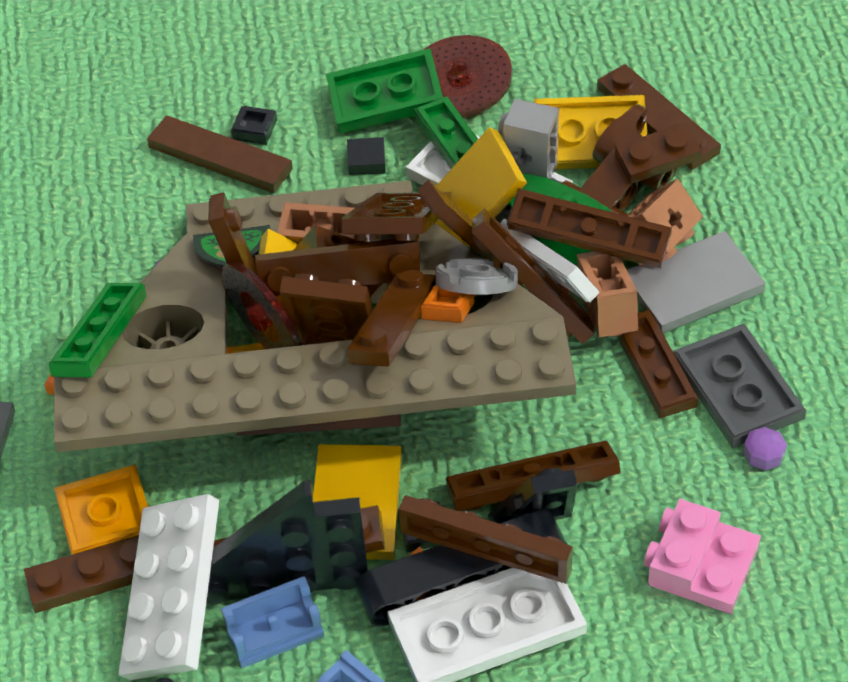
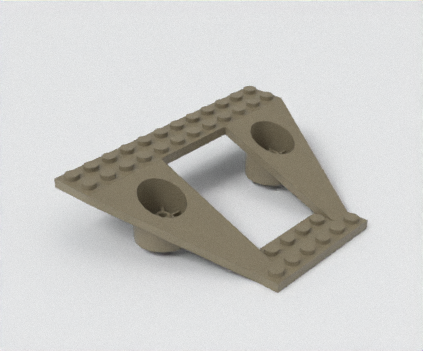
[54,180,576,452]

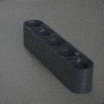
[355,510,568,627]

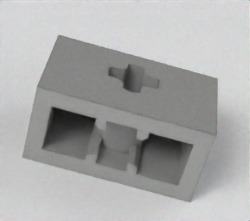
[498,99,559,179]

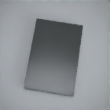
[673,324,806,448]

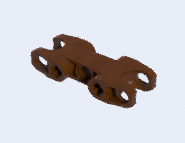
[562,104,677,216]

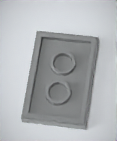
[627,231,766,333]

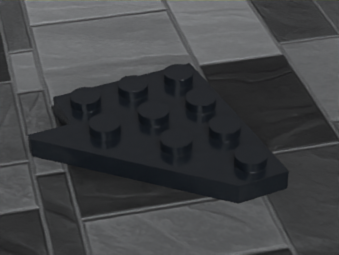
[206,480,368,604]

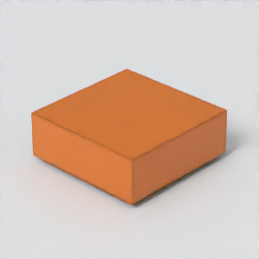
[421,286,474,323]

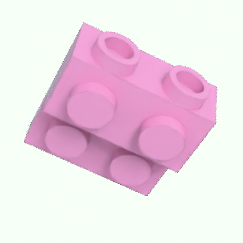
[644,499,761,614]

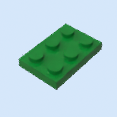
[326,48,443,134]

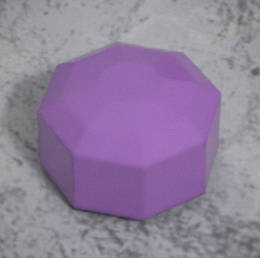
[743,427,787,471]

